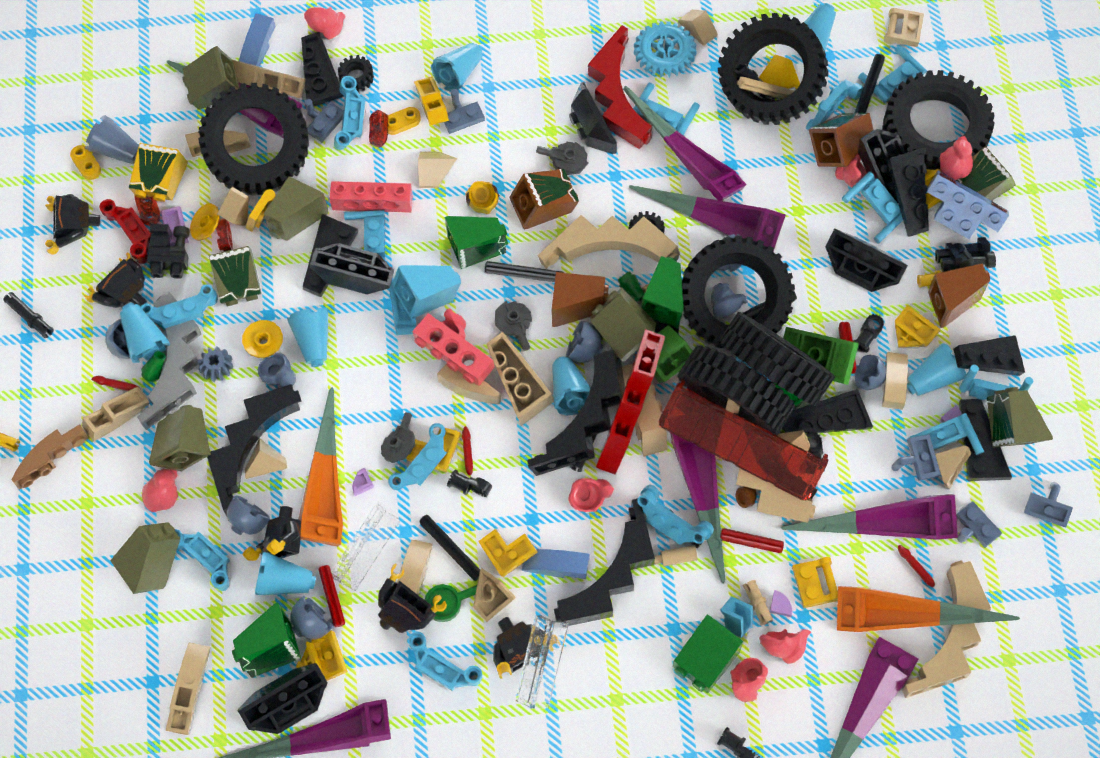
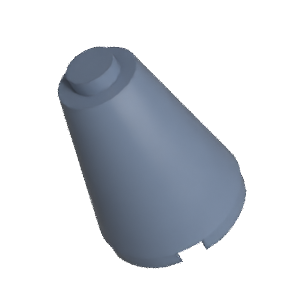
[85,115,139,164]

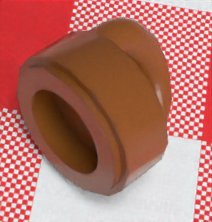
[735,486,757,508]

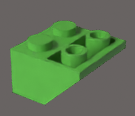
[636,325,693,383]

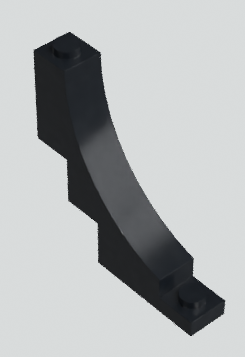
[527,350,625,476]
[207,384,302,517]
[554,498,655,628]

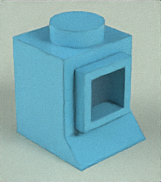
[720,596,753,638]

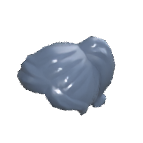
[711,283,748,318]
[257,353,296,387]

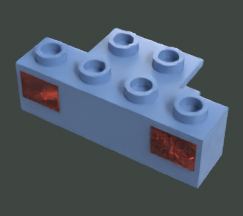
[927,171,1009,240]

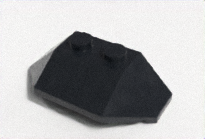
[569,82,617,154]
[858,128,906,203]
[825,228,908,292]
[310,243,394,295]
[237,663,328,734]

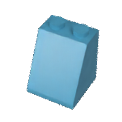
[391,265,461,319]

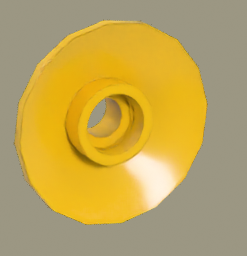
[190,203,220,241]
[242,320,283,358]

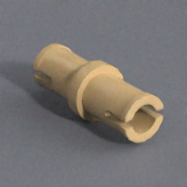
[742,580,774,626]

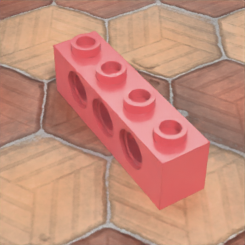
[329,181,413,213]
[412,313,495,386]

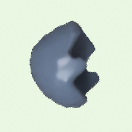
[854,354,886,390]

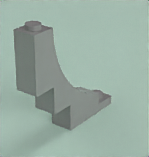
[137,292,202,430]

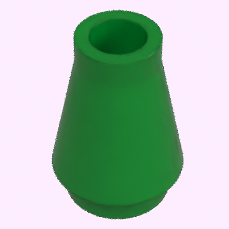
[618,271,645,302]
[141,351,166,382]

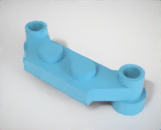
[334,76,366,150]
[806,79,863,130]
[141,284,218,329]
[388,423,447,490]
[637,485,714,545]
[175,529,230,591]
[408,631,483,692]

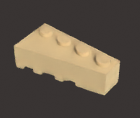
[486,332,554,426]
[622,363,669,457]

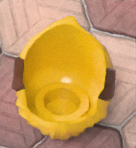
[465,180,500,214]

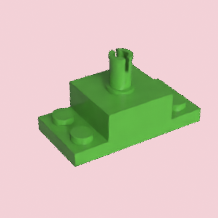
[783,327,859,385]

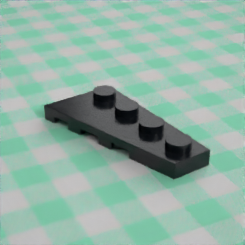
[301,32,344,107]
[886,147,929,237]
[302,214,358,297]
[953,335,1026,376]
[783,389,873,434]
[959,399,1012,481]

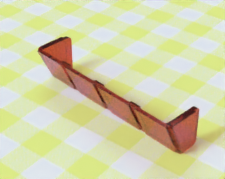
[658,380,829,501]

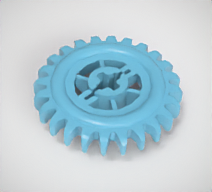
[633,21,697,78]

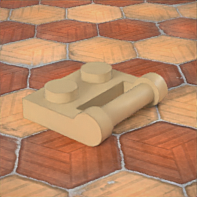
[884,8,924,47]

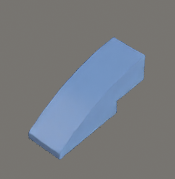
[239,13,276,66]
[522,549,590,580]

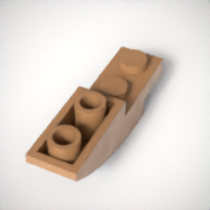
[11,424,89,490]

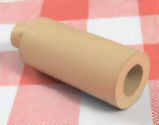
[654,545,698,567]

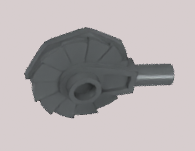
[536,141,589,175]
[495,300,532,351]
[381,412,415,463]

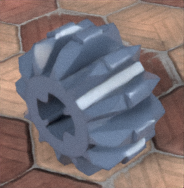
[198,346,234,382]

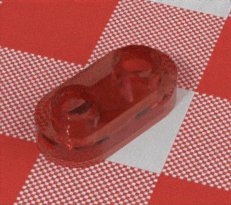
[369,110,388,148]
[134,196,161,226]
[216,219,233,252]

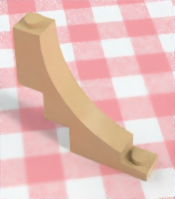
[537,215,680,269]
[715,398,816,523]
[902,560,991,699]

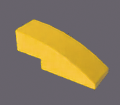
[414,76,449,126]

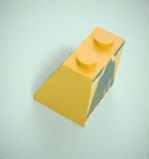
[128,143,188,202]

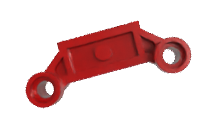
[99,199,151,264]

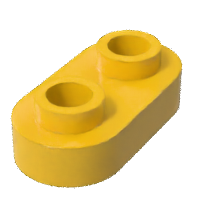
[383,107,421,135]
[70,145,101,180]

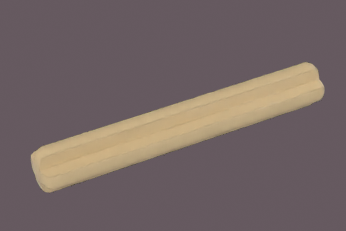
[737,77,794,99]

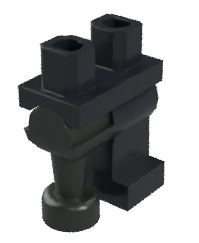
[147,224,190,279]
[935,237,996,272]

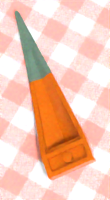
[298,387,343,547]
[837,586,1021,632]

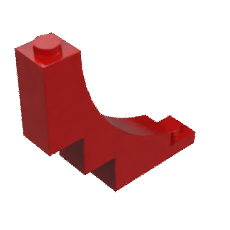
[588,25,653,149]
[596,329,665,475]

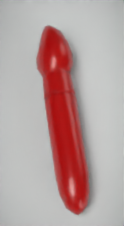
[91,375,141,391]
[461,426,473,476]
[898,545,935,587]

